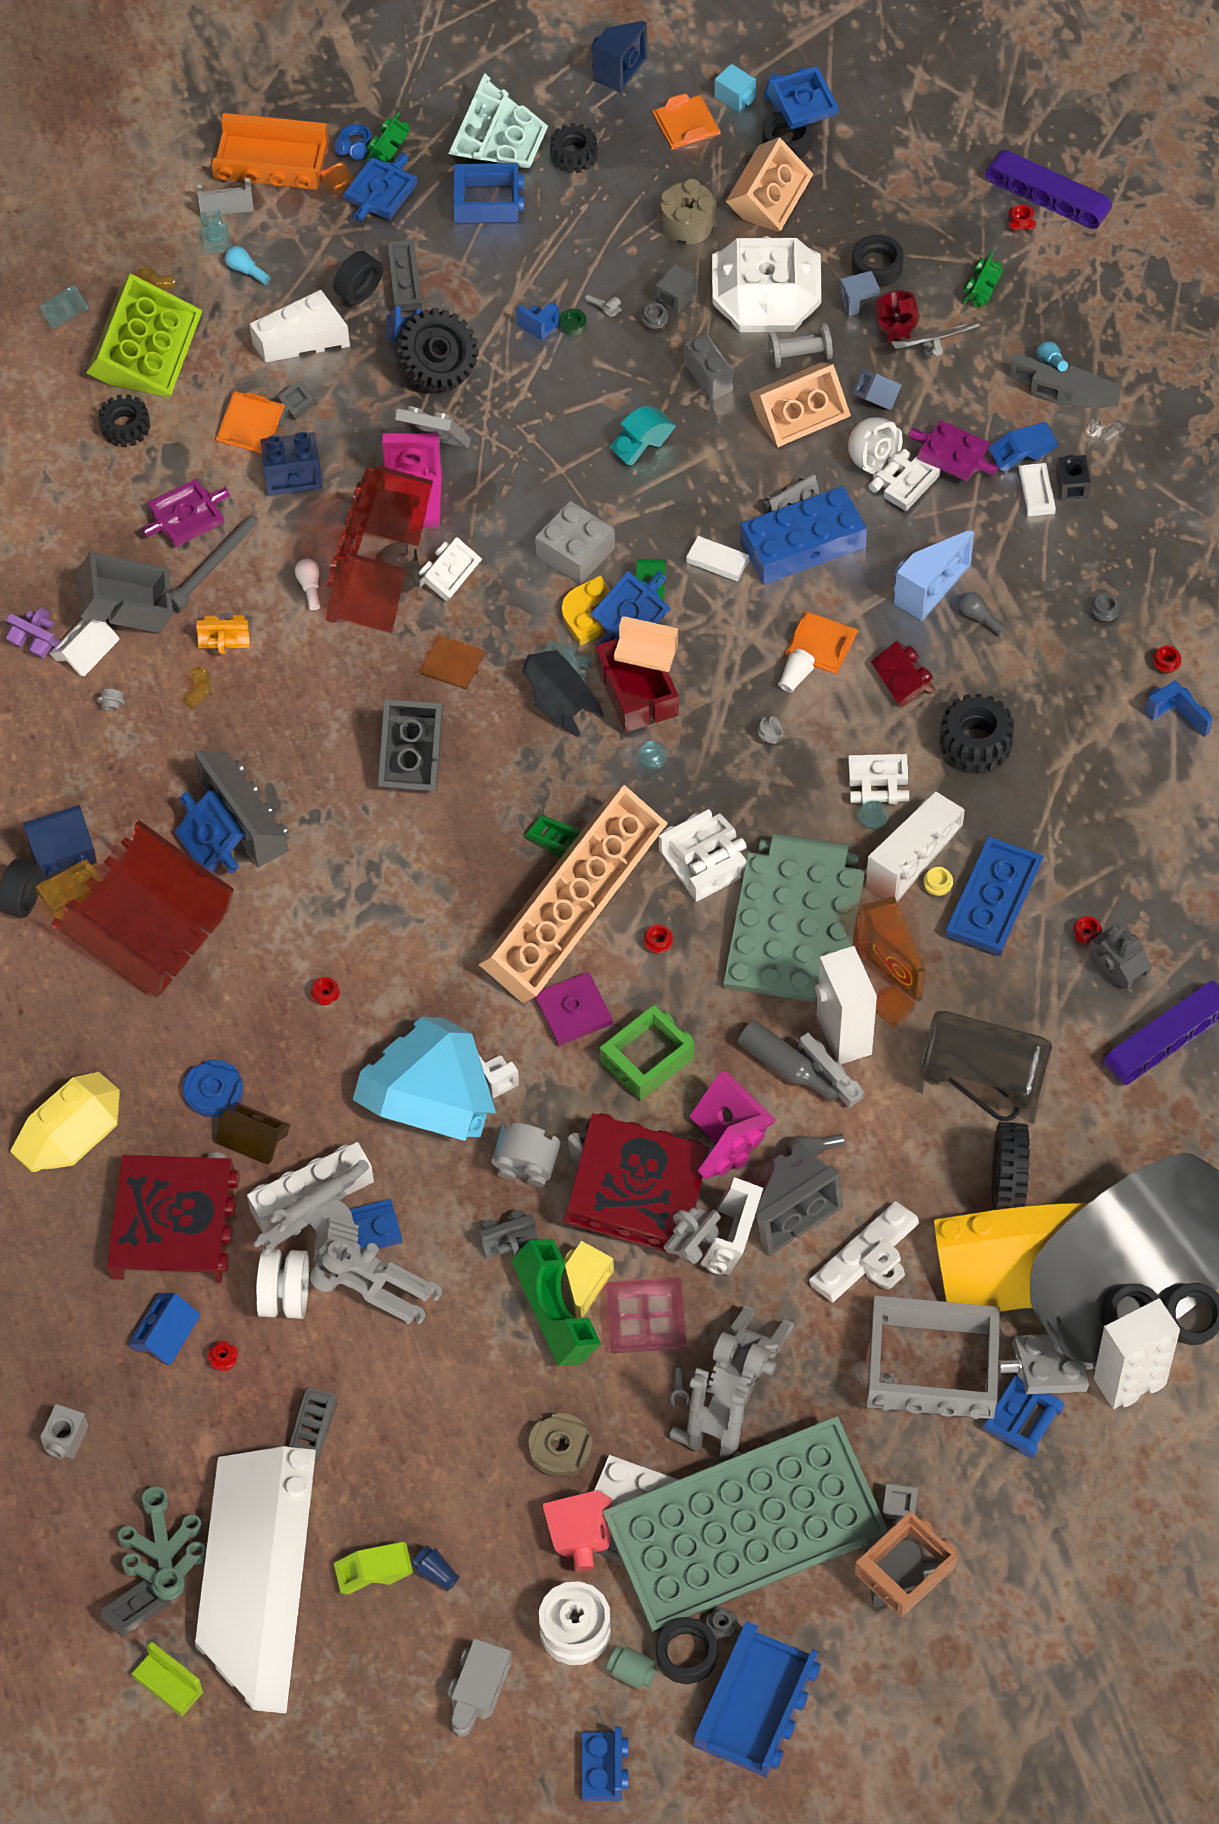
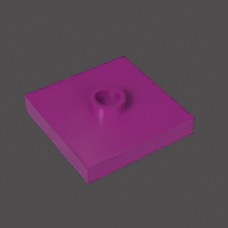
[534,972,613,1046]

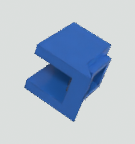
[386,306,422,342]

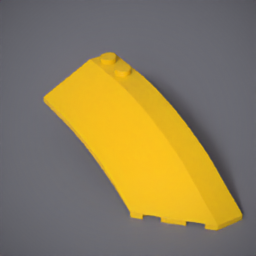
[934,1203,1089,1312]

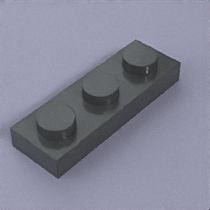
[387,239,422,311]

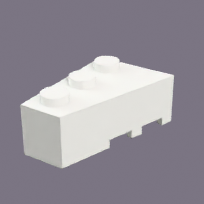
[250,290,350,363]

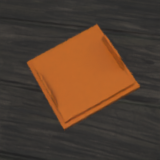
[652,93,721,149]
[215,391,285,454]
[784,611,859,675]

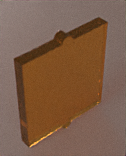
[420,635,485,690]

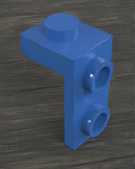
[1146,680,1212,737]

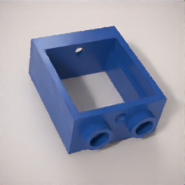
[453,163,524,223]

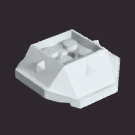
[712,236,821,332]

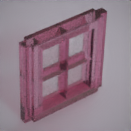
[607,1278,687,1353]

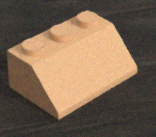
[726,137,813,232]
[749,362,851,447]

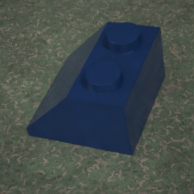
[591,21,647,93]
[23,805,97,882]

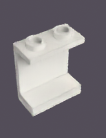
[659,809,746,902]

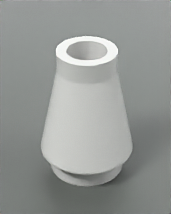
[778,649,815,693]

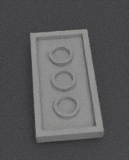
[395,406,471,449]

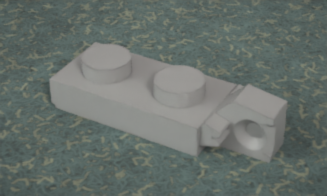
[797,1033,864,1108]

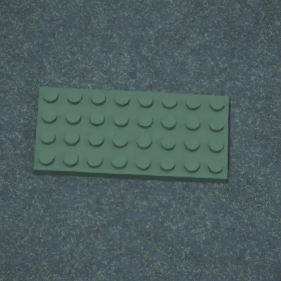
[602,1416,888,1633]

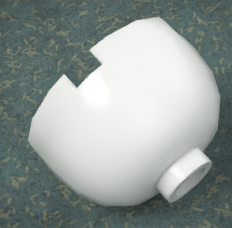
[848,417,903,475]

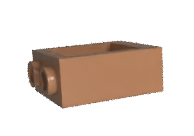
[855,1511,958,1618]

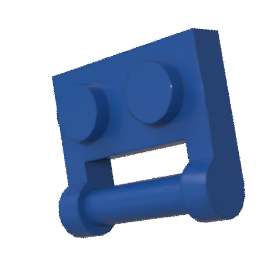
[984,1375,1065,1458]

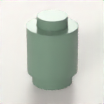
[607,1646,658,1690]

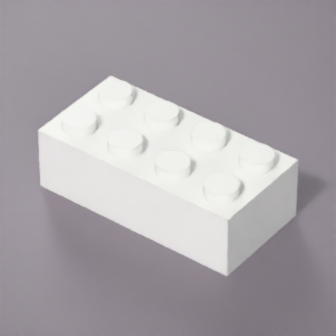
[1093,1298,1180,1409]

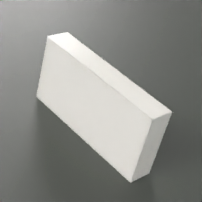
[1018,463,1056,516]
[686,536,749,582]

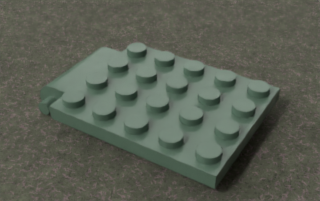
[724,833,865,1003]

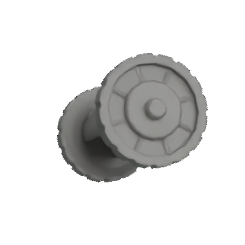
[768,323,833,369]

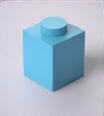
[715,64,756,112]

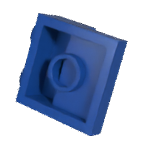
[766,66,840,130]

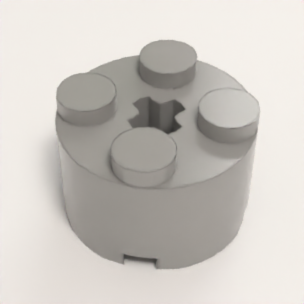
[491,1123,561,1187]

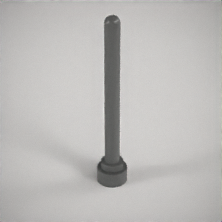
[168,515,258,613]

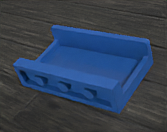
[694,1621,822,1778]

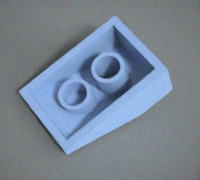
[893,530,974,621]

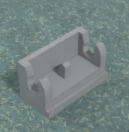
[197,178,254,217]

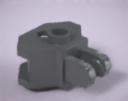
[1089,923,1152,989]

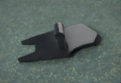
[522,650,604,737]

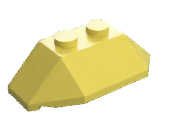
[10,1072,120,1172]

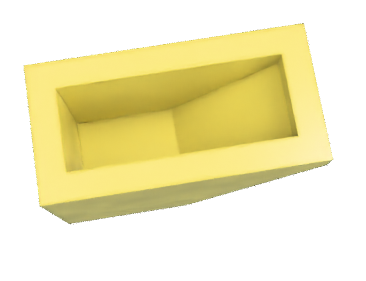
[564,1241,614,1318]

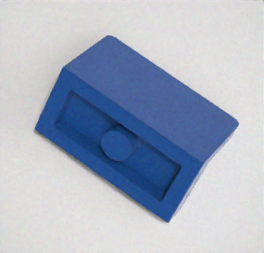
[128,1293,200,1365]

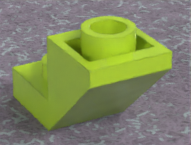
[334,1542,413,1594]

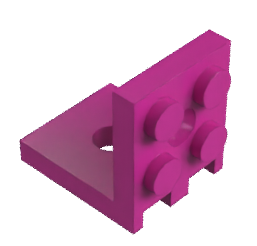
[382,432,442,528]
[690,1071,776,1179]

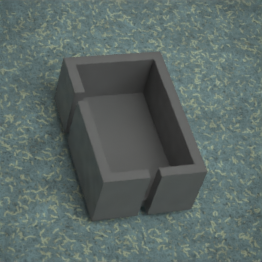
[77,552,173,633]

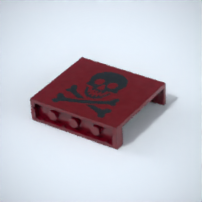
[562,1113,710,1256]
[107,1155,240,1283]

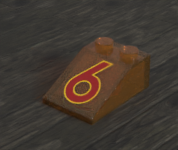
[855,896,925,1001]

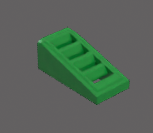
[525,815,582,858]

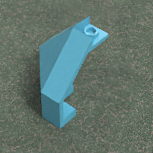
[353,1017,496,1141]

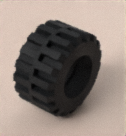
[940,694,1014,773]

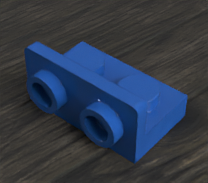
[582,1727,629,1801]

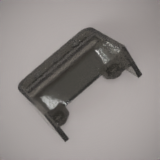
[917,1011,1052,1124]

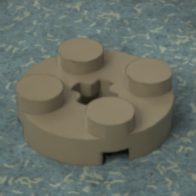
[528,1413,592,1477]

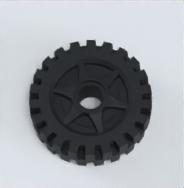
[395,308,479,393]
[991,1122,1030,1210]

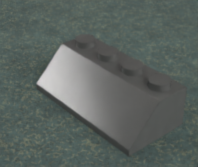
[195,750,290,868]

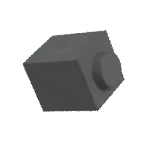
[656,264,697,314]

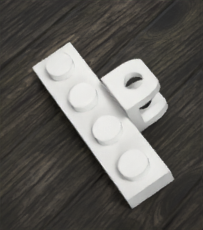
[809,1201,919,1302]

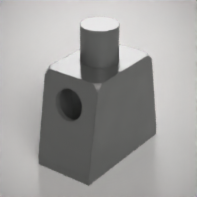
[865,1538,941,1608]

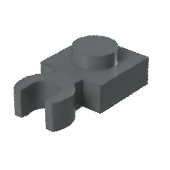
[277,380,317,428]

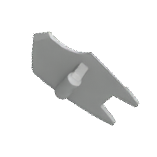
[891,323,980,356]

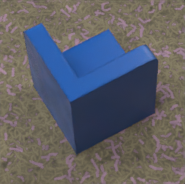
[516,302,559,341]

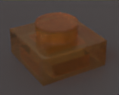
[320,161,355,197]
[875,985,915,1028]

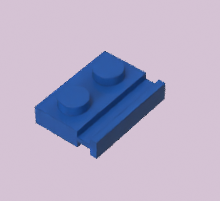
[350,1199,403,1249]

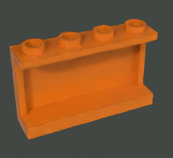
[211,113,329,190]

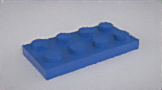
[945,836,1044,956]

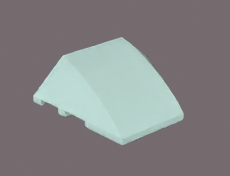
[449,73,548,168]

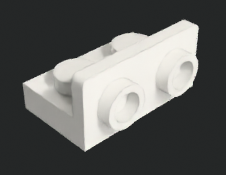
[416,537,482,602]

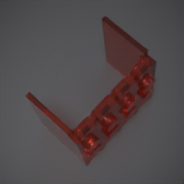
[326,465,433,633]
[51,819,234,998]

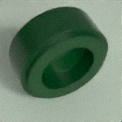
[559,309,587,336]

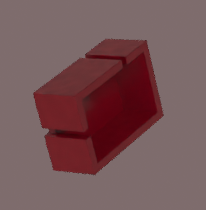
[595,638,679,733]

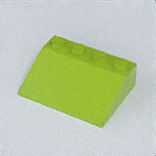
[86,273,203,398]

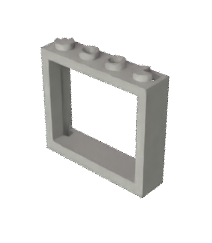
[867,1295,1000,1419]

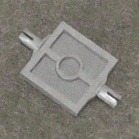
[998,1334,1097,1394]

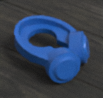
[334,124,371,160]

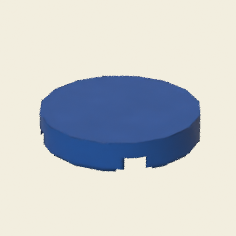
[183,1060,244,1118]

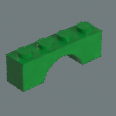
[511,1239,601,1366]

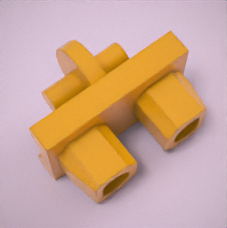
[196,615,250,654]

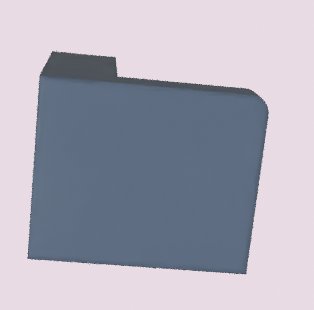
[840,271,880,316]
[852,368,902,410]

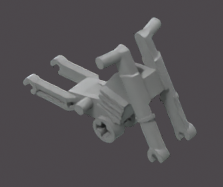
[253,1160,442,1324]
[670,1305,794,1462]

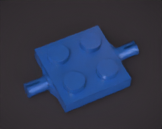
[344,153,418,223]
[591,571,671,645]
[175,791,245,875]

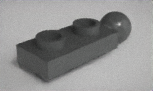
[101,1577,185,1637]

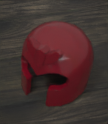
[873,290,920,342]

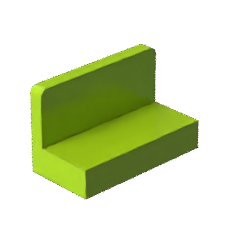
[132,1641,203,1717]

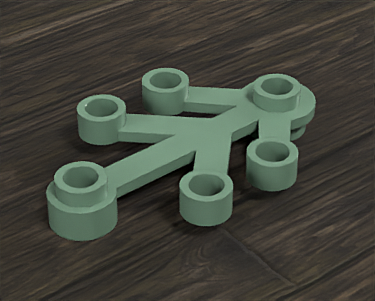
[118,1487,206,1600]

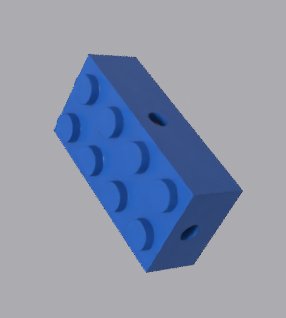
[740,486,867,585]

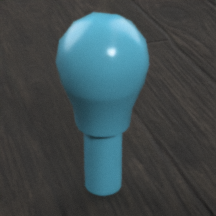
[225,246,271,285]
[1036,341,1068,371]

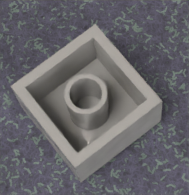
[535,501,615,585]

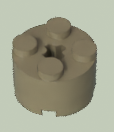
[661,179,715,244]

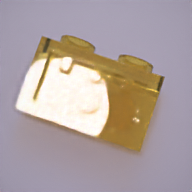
[36,859,109,926]

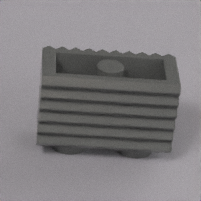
[685,334,734,400]

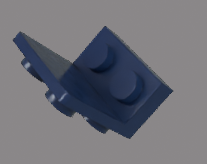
[260,432,323,496]

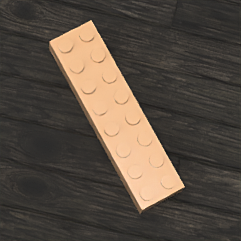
[479,785,668,1003]

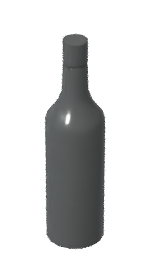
[738,1020,839,1102]

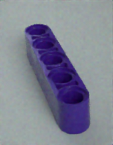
[985,150,1112,229]
[1103,980,1219,1085]

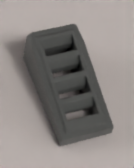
[289,1387,338,1461]

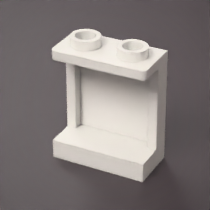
[701,1177,763,1275]

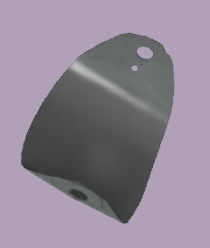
[1030,1153,1219,1363]

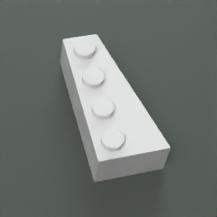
[865,792,965,905]

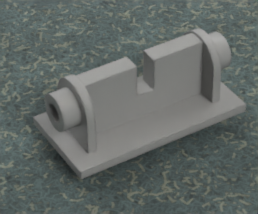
[762,474,820,512]

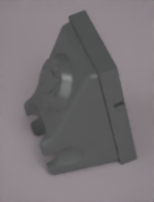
[378,699,444,791]
[755,1143,843,1256]

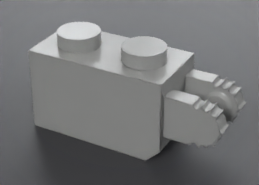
[448,1639,512,1737]

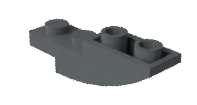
[1010,353,1122,408]

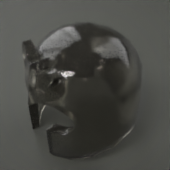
[375,542,420,595]

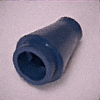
[411,1545,460,1592]

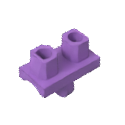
[5,608,60,659]

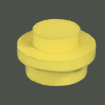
[923,867,953,896]

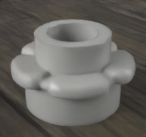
[97,689,125,712]
[757,716,783,744]

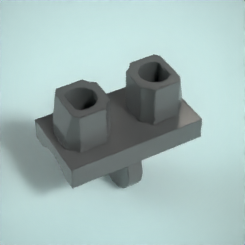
[479,1210,539,1259]

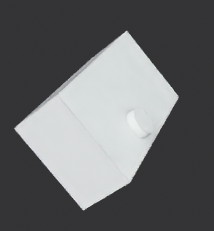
[815,946,877,1064]

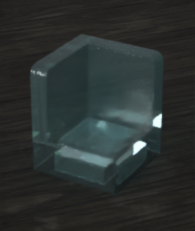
[39,285,89,329]

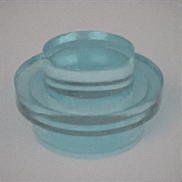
[638,741,667,769]
[859,801,888,829]

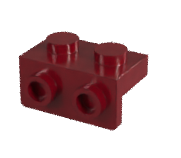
[871,641,936,707]

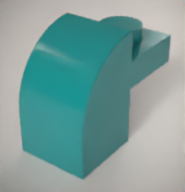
[610,406,676,466]

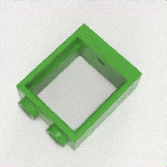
[600,1005,695,1101]

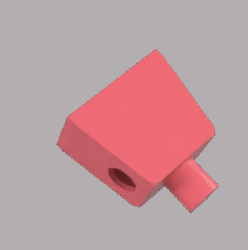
[543,1490,612,1572]

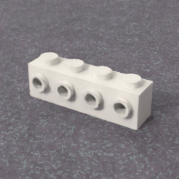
[247,1142,374,1233]

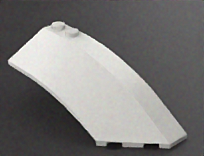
[195,1446,316,1713]

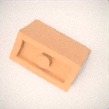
[614,616,678,672]

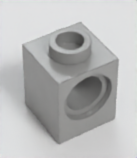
[40,1404,88,1459]

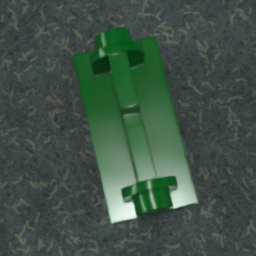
[365,112,410,162]
[961,251,1003,308]

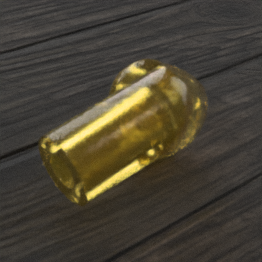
[137,266,176,290]
[183,667,211,709]

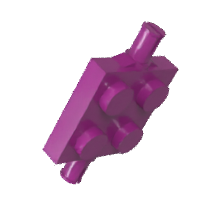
[908,420,999,482]
[141,478,230,548]

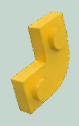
[562,575,611,646]

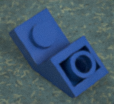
[989,422,1059,472]

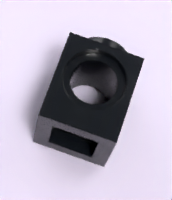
[1056,455,1091,501]

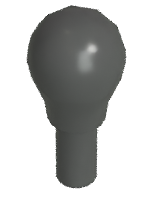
[958,592,1006,636]
[786,1134,845,1157]

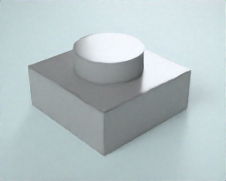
[882,1484,918,1521]

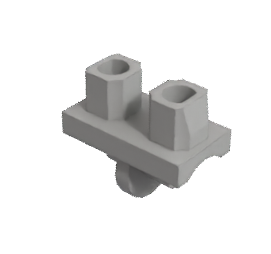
[663,1207,721,1264]

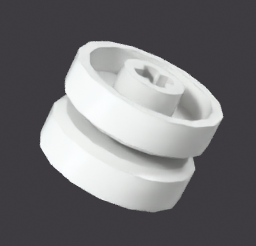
[256,1249,309,1319]
[539,1581,611,1665]

